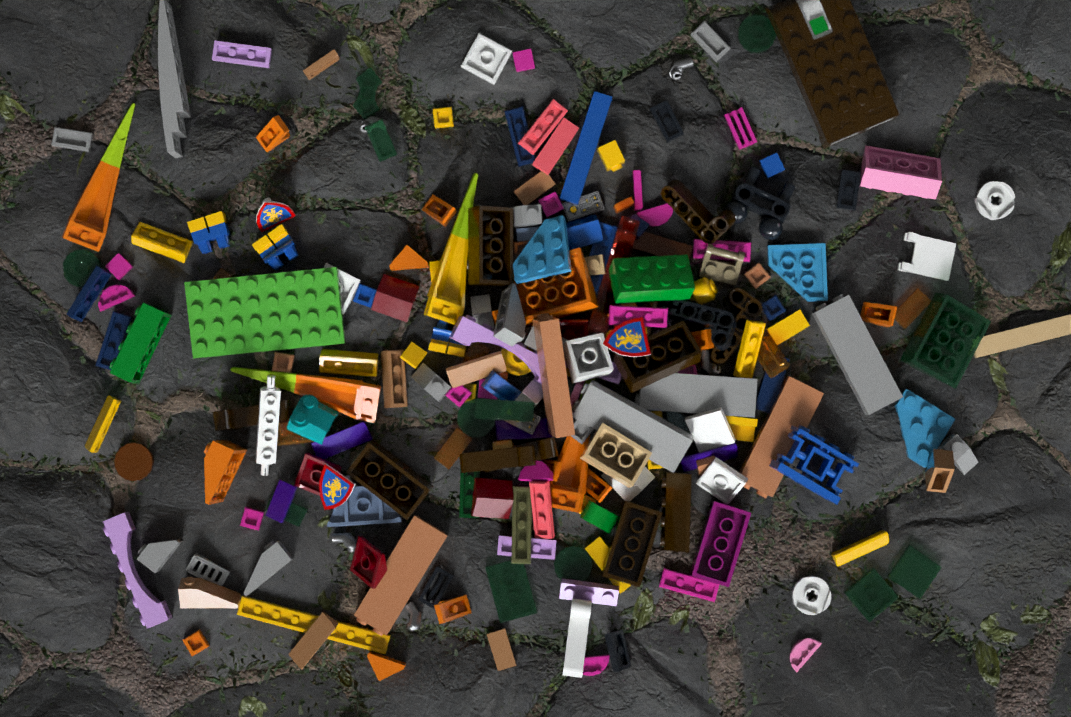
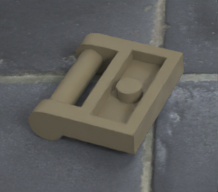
[698,243,745,286]

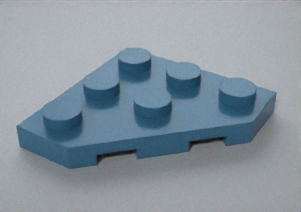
[513,215,572,284]
[767,243,828,302]
[895,389,955,468]

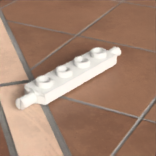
[256,375,281,476]

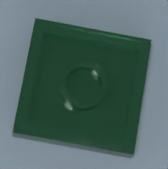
[887,545,942,599]
[844,568,899,623]

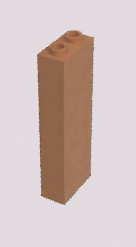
[532,313,575,438]
[739,376,824,498]
[354,515,448,636]

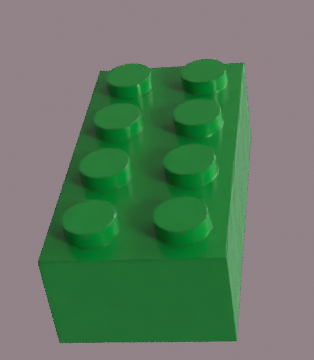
[609,254,695,304]
[110,303,172,384]

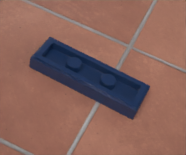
[504,106,536,167]
[66,266,112,322]
[95,311,133,370]
[755,353,790,413]

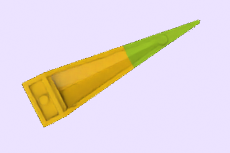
[423,173,478,325]

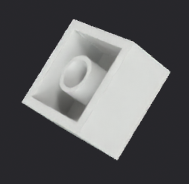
[563,333,614,383]

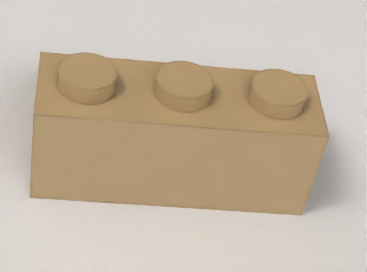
[580,423,652,488]

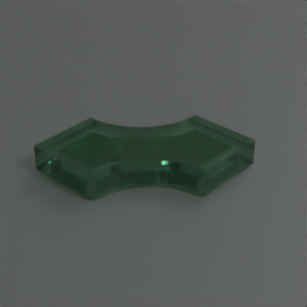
[353,67,383,120]

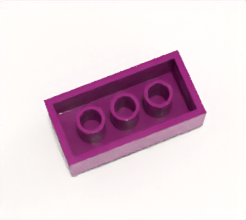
[690,501,751,587]

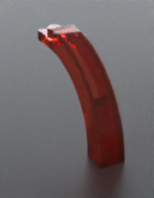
[587,216,640,336]

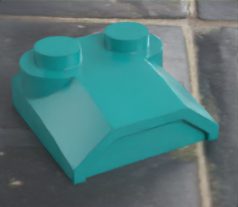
[287,395,339,445]

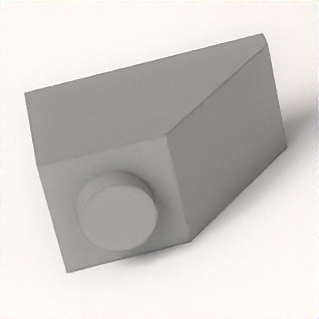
[511,204,542,228]
[411,363,452,402]
[938,434,978,475]
[137,539,182,573]

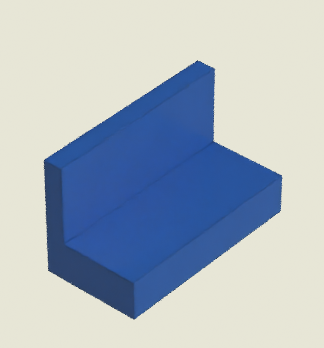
[566,214,604,250]

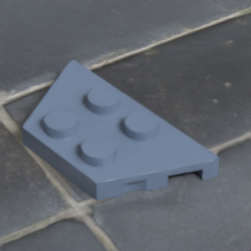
[327,486,402,527]

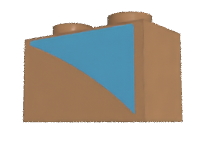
[925,449,955,493]

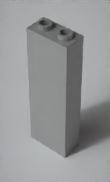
[812,294,903,415]
[635,373,757,418]
[572,380,693,473]

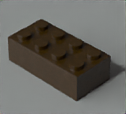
[468,206,513,286]
[614,321,702,393]
[601,501,662,587]

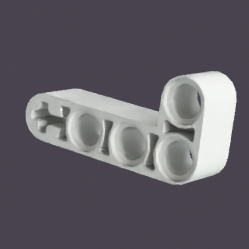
[563,598,592,678]

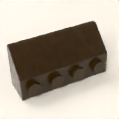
[346,439,434,520]
[660,472,692,552]

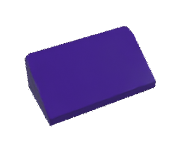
[265,480,297,523]

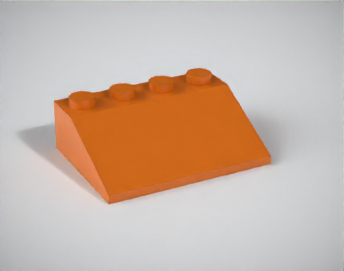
[513,247,598,327]
[204,440,247,505]

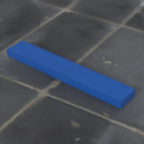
[560,91,613,205]

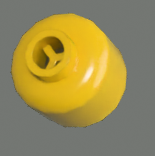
[690,277,718,305]

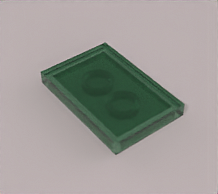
[485,560,537,623]

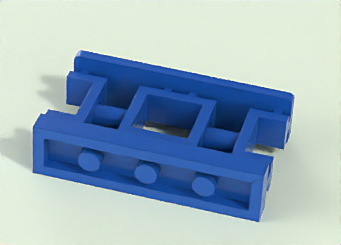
[769,425,859,504]

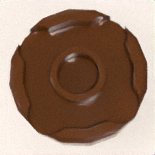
[114,443,154,481]

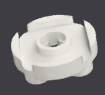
[975,181,1015,220]
[792,576,831,615]

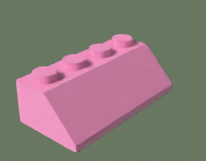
[860,145,942,199]

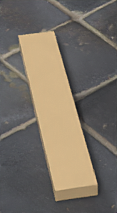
[970,314,1071,358]

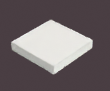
[461,33,512,85]
[685,407,736,452]
[696,457,748,505]

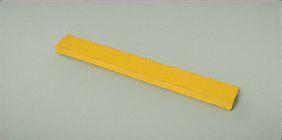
[237,595,391,654]

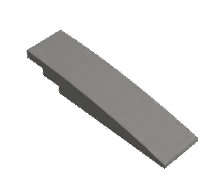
[158,0,191,158]

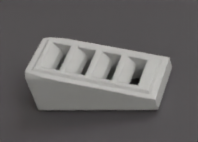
[185,553,230,586]

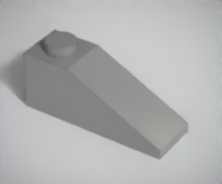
[493,283,526,347]
[244,541,294,596]

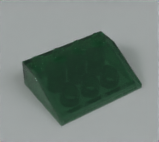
[900,293,991,389]

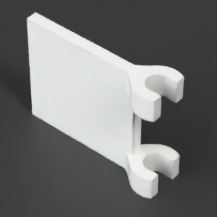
[897,232,956,281]

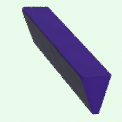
[495,418,554,440]
[311,422,372,459]
[680,443,738,472]

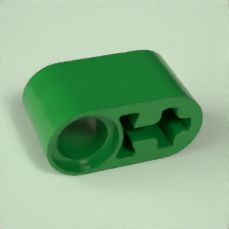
[580,500,619,534]

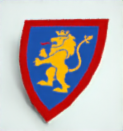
[256,198,296,232]
[603,317,651,357]
[319,463,355,510]

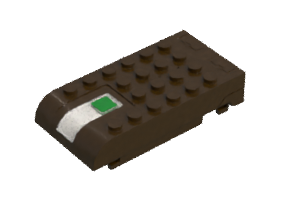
[765,0,900,149]

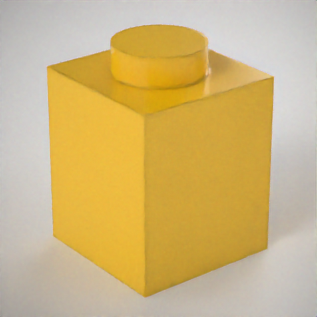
[597,140,625,172]

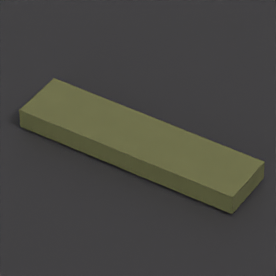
[511,486,532,564]

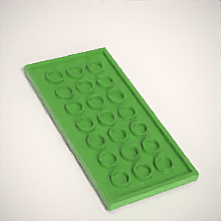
[184,267,345,358]

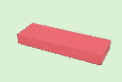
[518,99,568,155]
[532,118,579,175]
[529,481,555,539]

